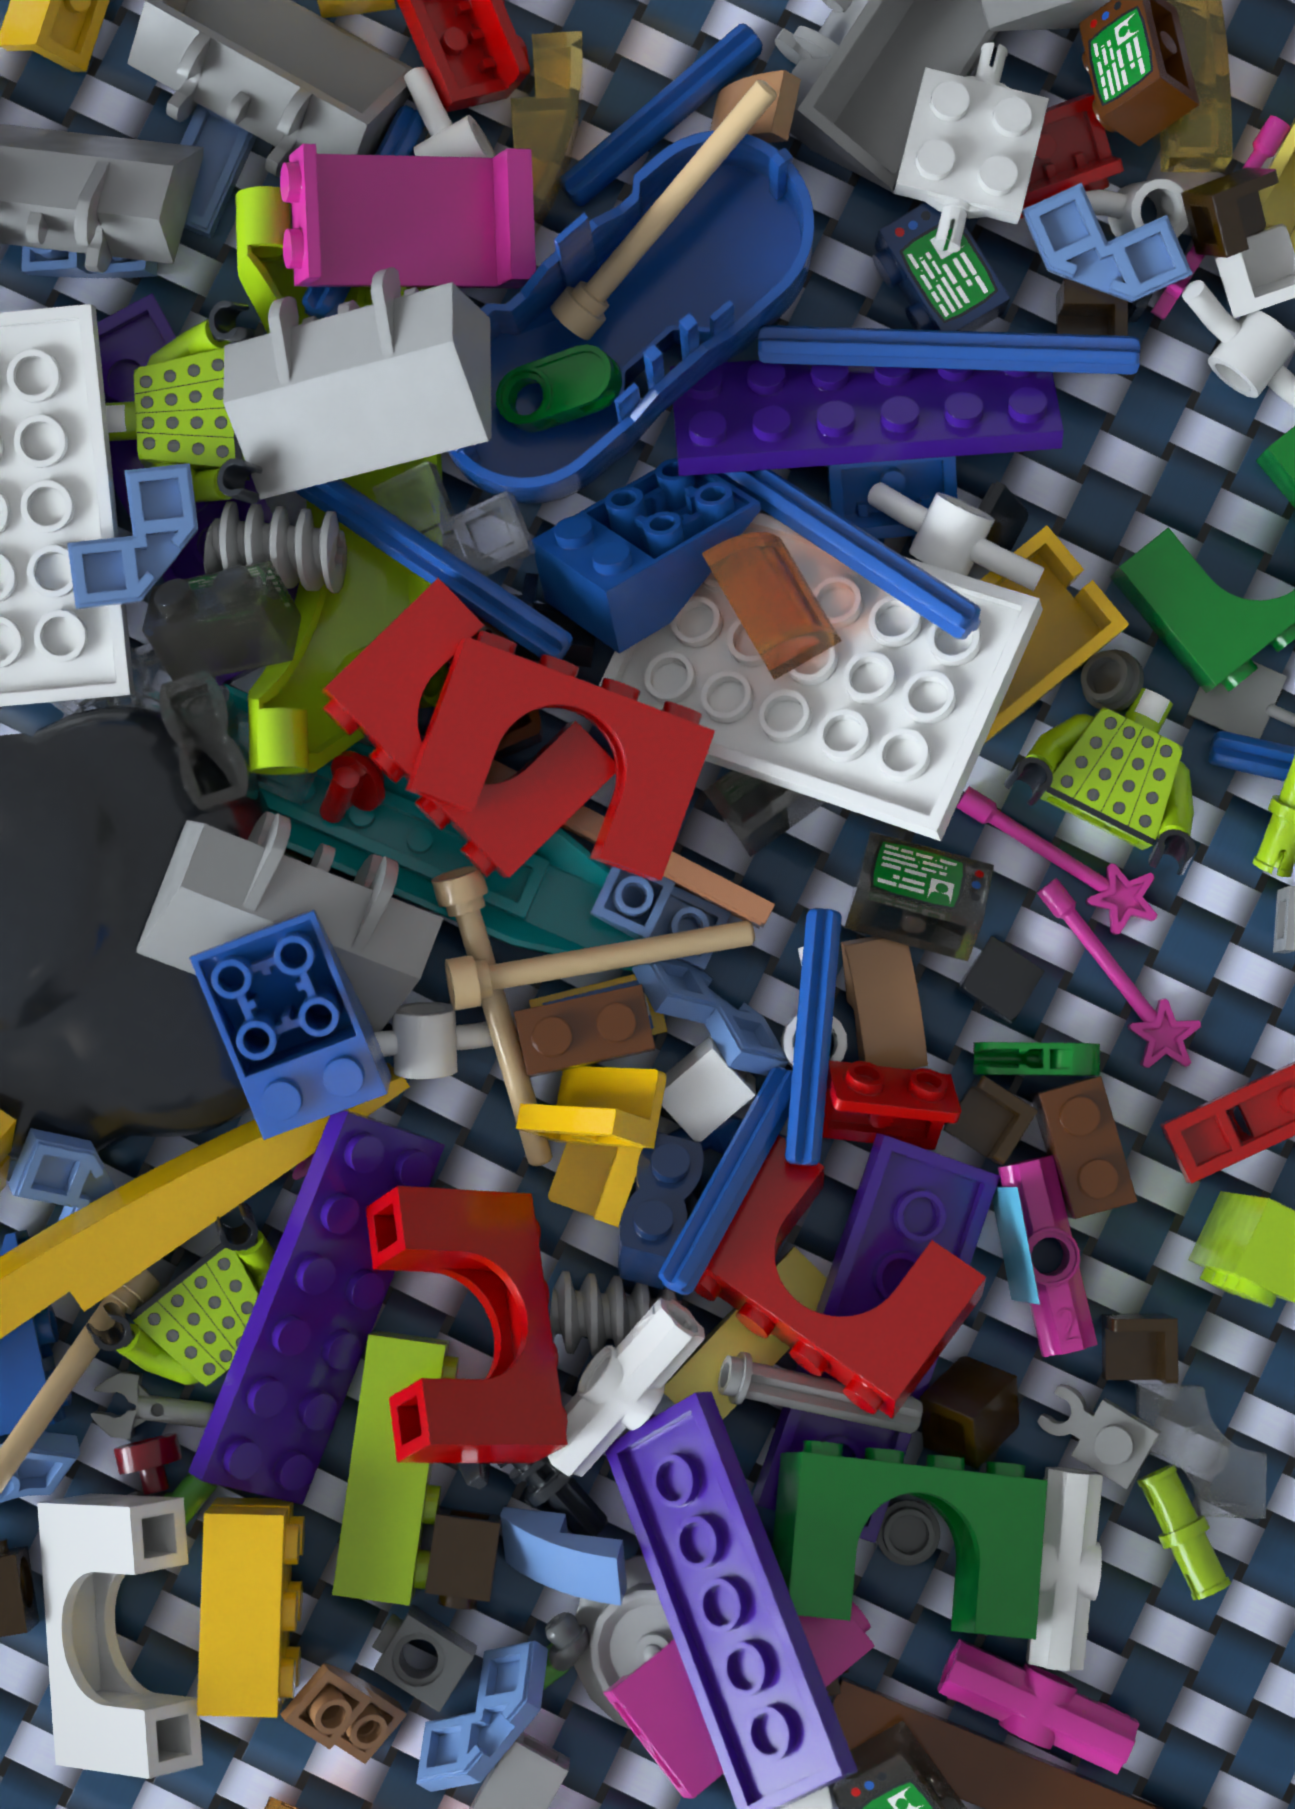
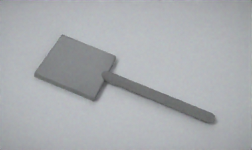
[1187,661,1295,739]

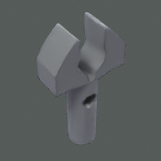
[91,1371,214,1440]

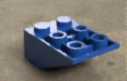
[531,457,761,654]
[189,909,392,1140]

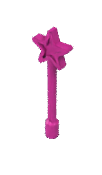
[1151,115,1291,320]
[956,786,1158,935]
[1037,877,1201,1068]

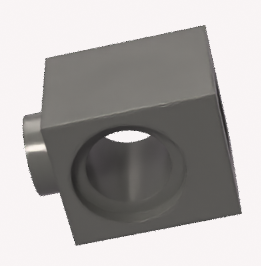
[372,1605,477,1712]

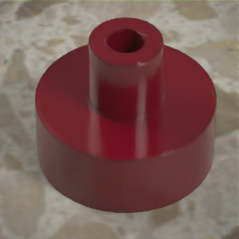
[113,1432,183,1495]

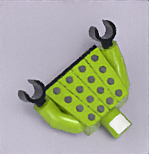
[105,301,263,504]
[1004,688,1196,876]
[86,1203,275,1387]

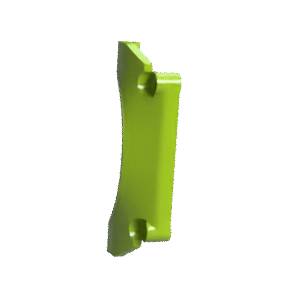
[235,186,449,775]

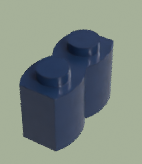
[618,1132,704,1290]

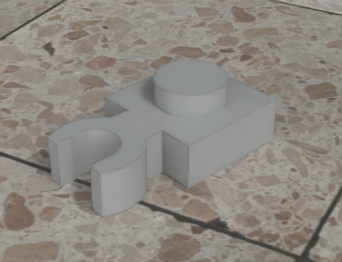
[1037,1384,1162,1489]

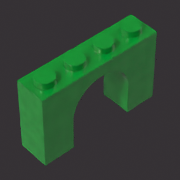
[1110,426,1295,693]
[772,1441,1048,1640]

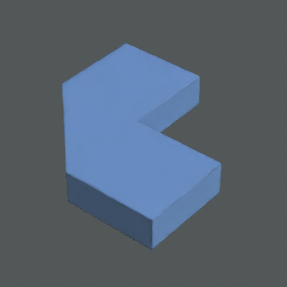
[1022,183,1193,303]
[67,463,198,609]
[632,959,789,1076]
[8,1128,116,1221]
[416,1640,548,1792]

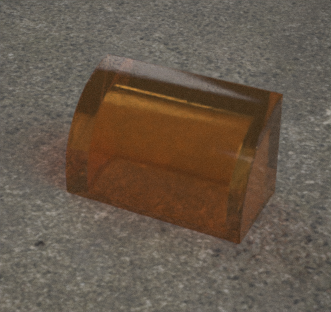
[702,532,842,680]

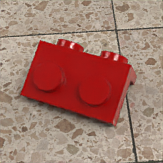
[397,0,530,112]
[1020,93,1124,219]
[822,1060,962,1150]

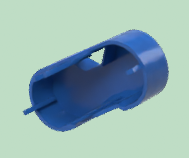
[448,130,814,504]

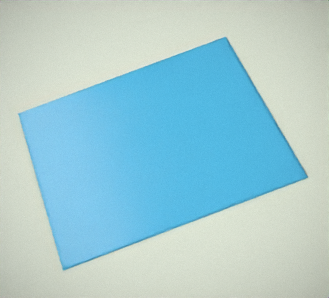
[992,1187,1040,1305]

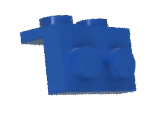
[827,456,958,544]

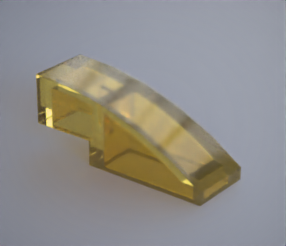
[1161,0,1233,172]
[511,31,583,236]

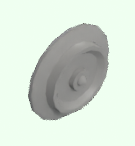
[574,1555,674,1729]

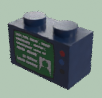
[872,202,1011,331]

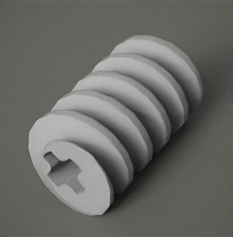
[203,501,347,593]
[550,1271,681,1356]

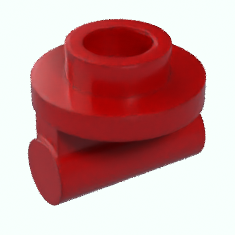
[319,751,385,823]

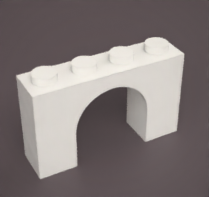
[37,1493,203,1779]

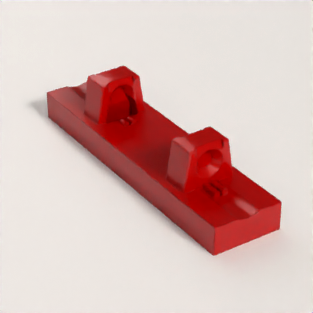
[1160,1061,1295,1184]

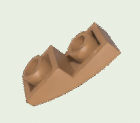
[710,70,801,143]
[841,931,928,1069]
[281,1663,407,1764]

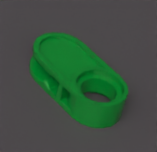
[496,344,622,433]
[973,1042,1100,1076]

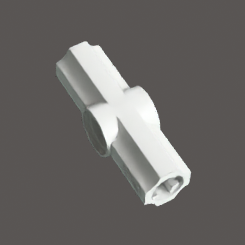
[547,1298,705,1477]
[1026,1467,1103,1671]

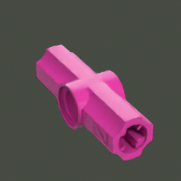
[997,1155,1098,1357]
[937,1638,1140,1774]

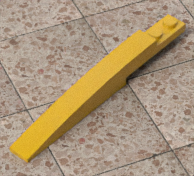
[0,1063,410,1339]

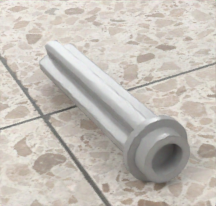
[718,1352,923,1434]

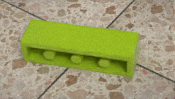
[1188,1191,1295,1308]
[332,1330,459,1606]

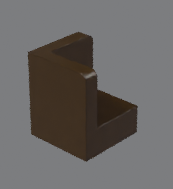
[1181,167,1279,258]
[1056,278,1128,336]
[942,1075,1038,1165]
[1102,1314,1179,1384]
[920,1356,1019,1469]

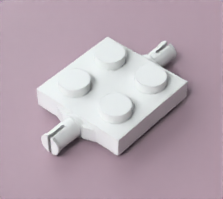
[893,42,1049,253]

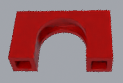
[321,578,616,878]
[405,631,715,881]
[694,1135,986,1419]
[366,1186,568,1463]

